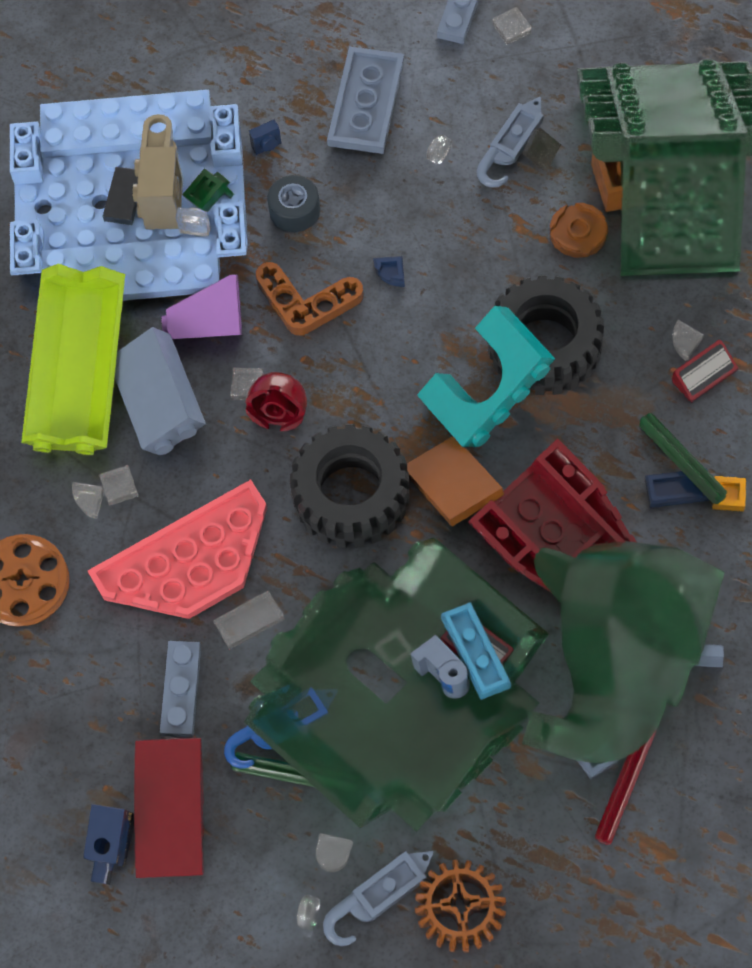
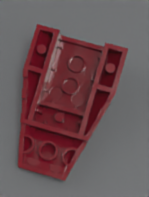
[468,438,669,639]

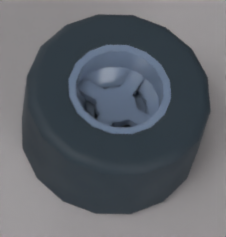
[267,175,321,233]

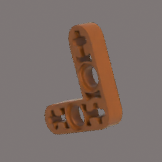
[256,262,364,336]

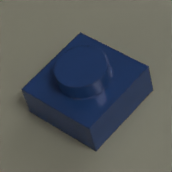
[249,119,282,155]

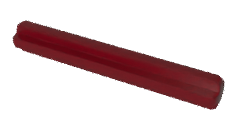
[595,722,657,845]

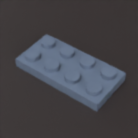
[327,46,405,154]

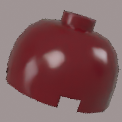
[245,372,307,431]

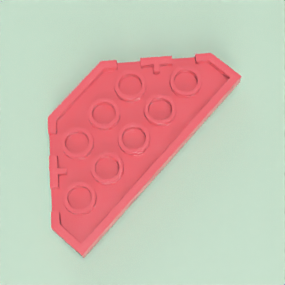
[88,480,267,619]

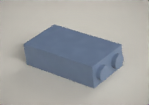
[114,327,206,455]

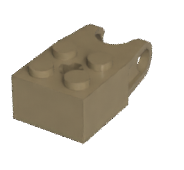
[133,114,183,229]

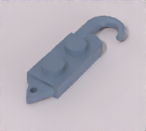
[476,97,544,188]
[323,851,434,946]

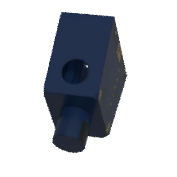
[84,804,134,885]

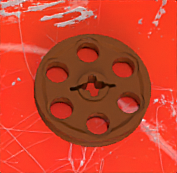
[0,534,69,627]

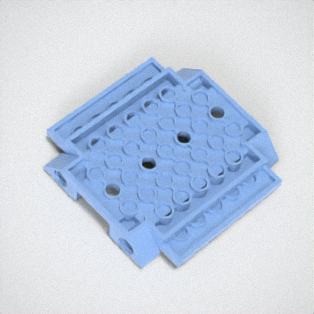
[10,89,248,301]

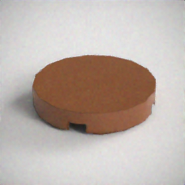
[550,203,608,258]

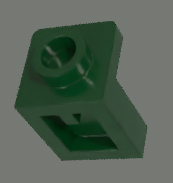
[182,168,234,214]

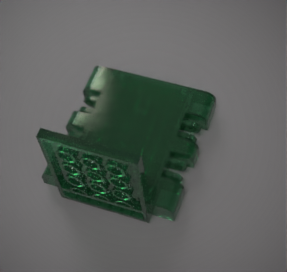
[577,59,752,276]

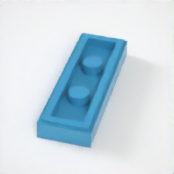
[441,602,511,700]

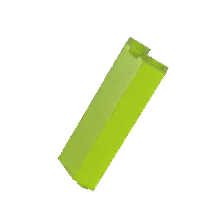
[21,263,125,455]

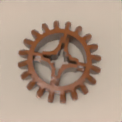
[415,860,506,953]

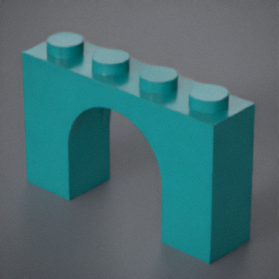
[417,306,555,447]

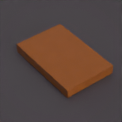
[407,436,504,526]

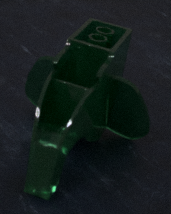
[522,541,725,763]

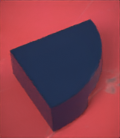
[373,256,405,287]

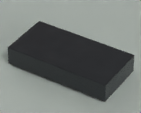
[102,167,138,225]

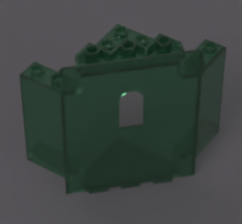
[244,537,549,832]

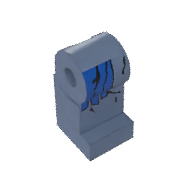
[410,635,470,698]

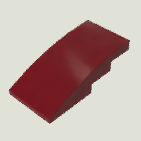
[134,738,204,878]

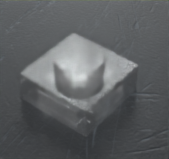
[175,207,211,236]

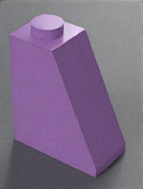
[162,275,242,339]

